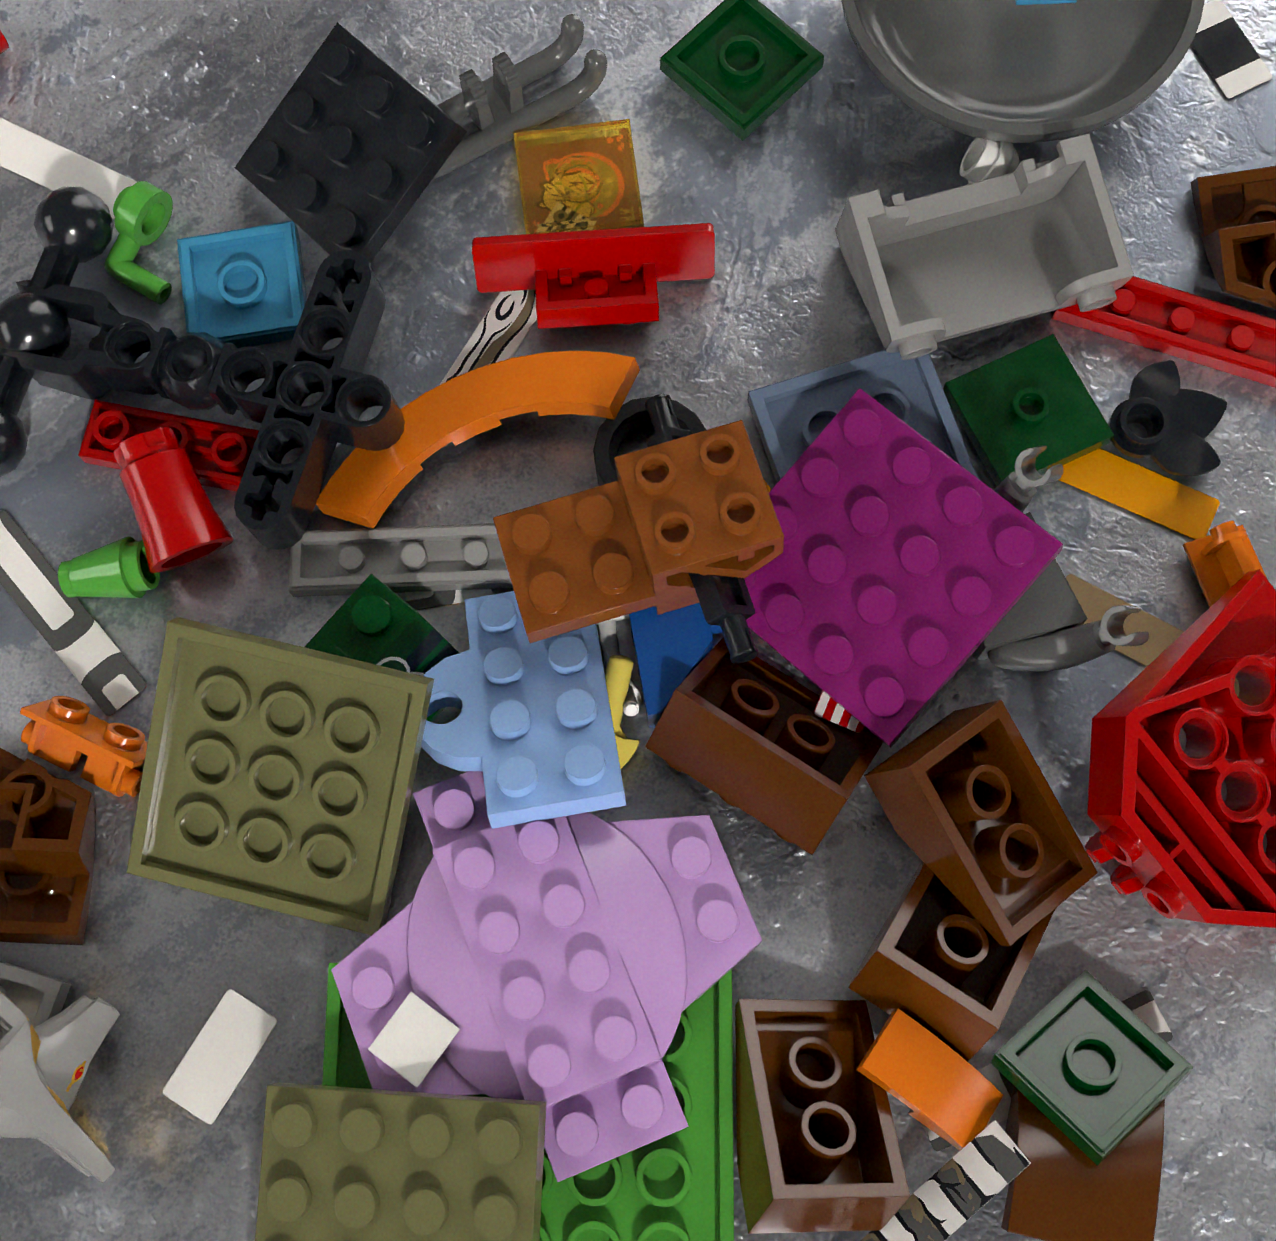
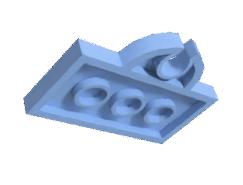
[421,591,627,829]

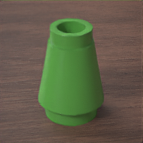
[58,536,160,598]

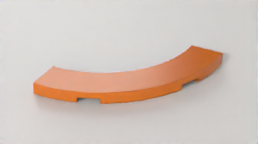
[316,350,640,529]

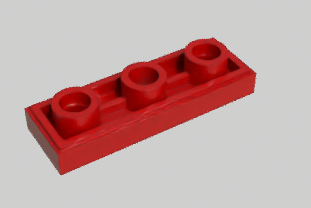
[78,400,259,492]

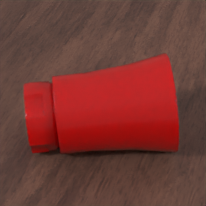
[114,427,234,573]

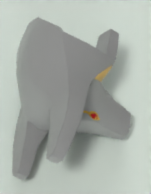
[0,992,120,1183]

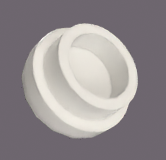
[959,137,1019,184]

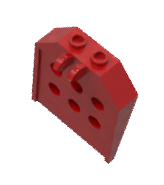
[1085,569,1276,928]

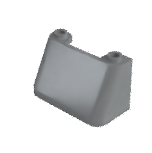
[835,133,1134,360]

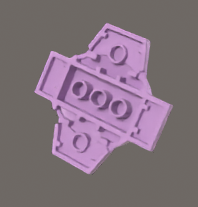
[331,771,762,1182]

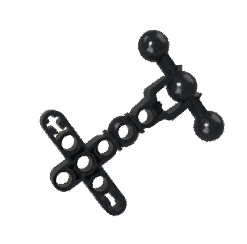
[0,187,405,550]

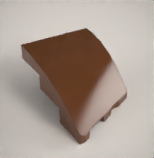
[1191,166,1276,309]
[0,748,95,945]
[1001,1085,1165,1241]

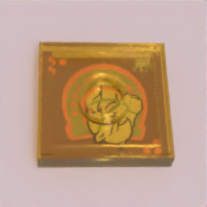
[514,119,644,234]

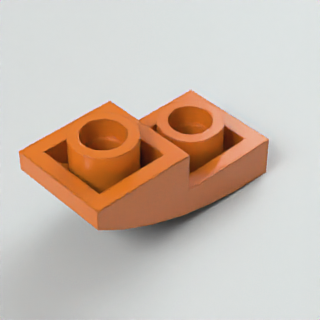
[856,1008,1004,1151]

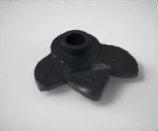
[1108,360,1227,476]

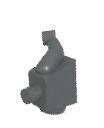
[972,445,1149,672]

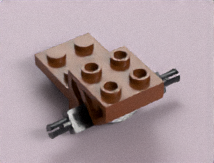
[493,394,784,664]

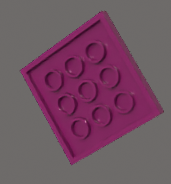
[744,388,1063,748]

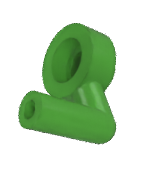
[104,181,173,304]

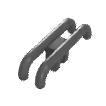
[432,14,607,180]

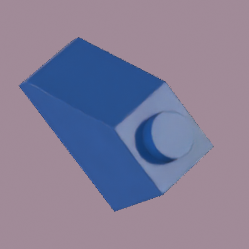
[629,603,722,728]

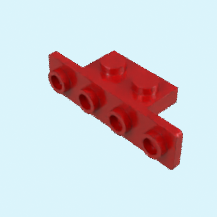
[472,223,715,329]

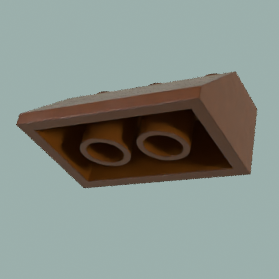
[645,637,883,855]

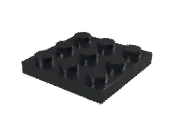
[234,23,468,263]

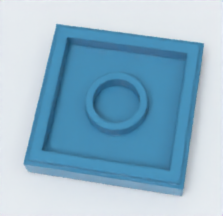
[177,221,307,348]

